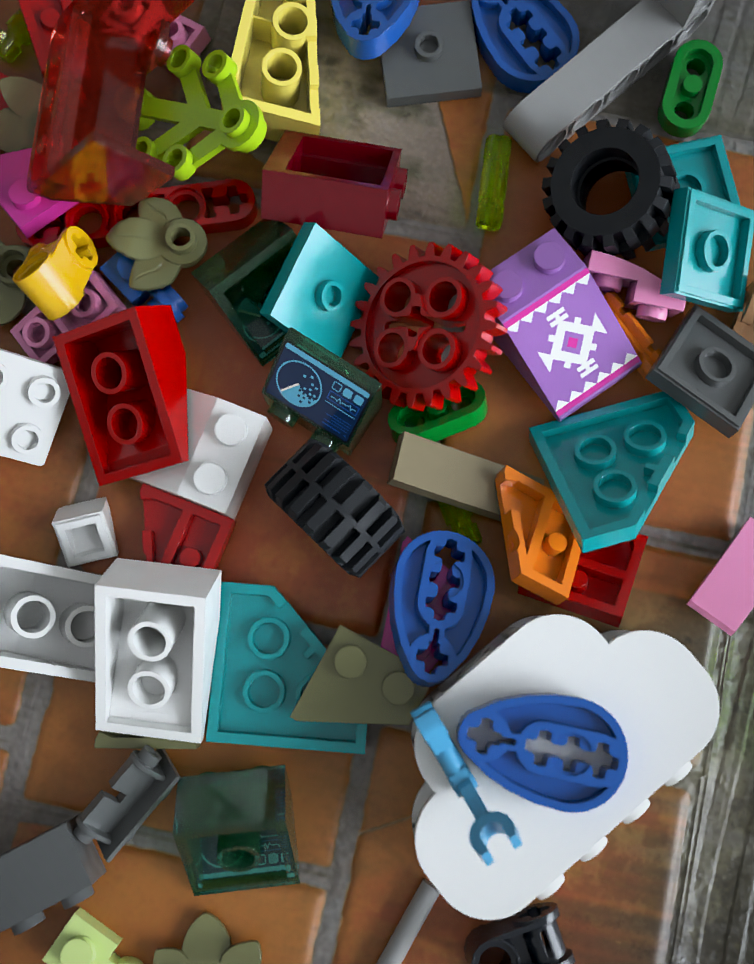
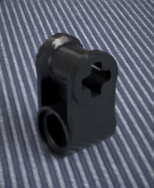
[464,902,575,964]

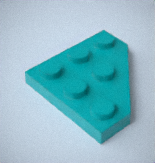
[529,391,695,553]
[206,582,367,754]

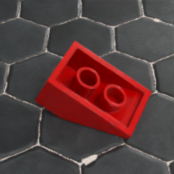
[52,305,189,487]

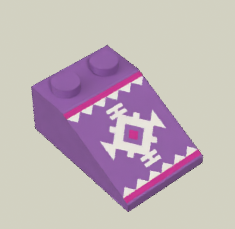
[489,228,642,422]

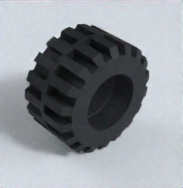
[542,118,680,260]
[264,438,405,578]

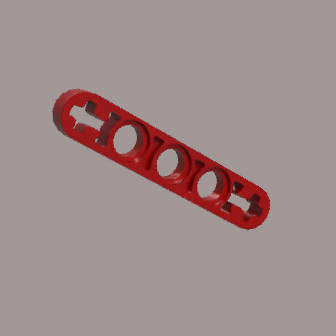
[15,179,258,248]

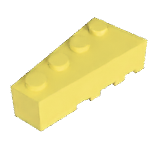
[221,0,320,142]

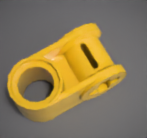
[12,226,98,320]

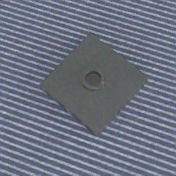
[380,0,482,108]
[645,304,754,438]

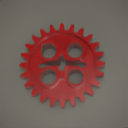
[350,242,508,412]

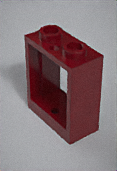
[261,130,408,239]

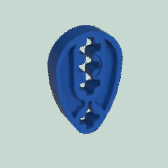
[331,0,420,60]
[470,0,580,93]
[389,531,495,687]
[456,693,628,813]

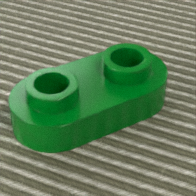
[657,39,723,138]
[388,382,488,443]

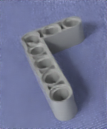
[503,0,715,162]

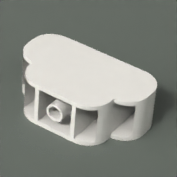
[411,614,719,920]

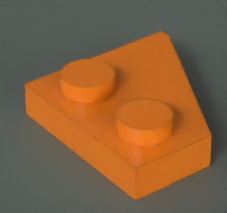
[495,465,581,605]

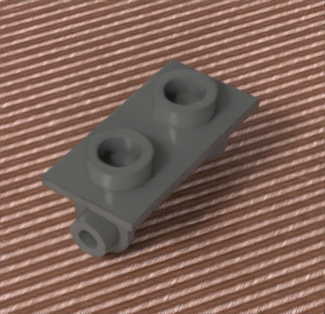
[73,745,181,863]

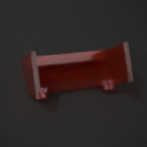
[27,0,195,206]

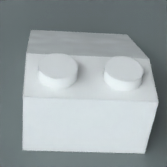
[130,389,273,520]
[0,554,102,682]
[94,558,222,744]

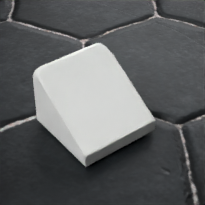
[52,497,119,567]

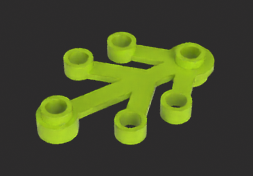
[114,44,267,181]

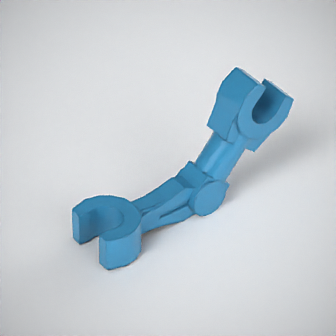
[410,700,522,866]

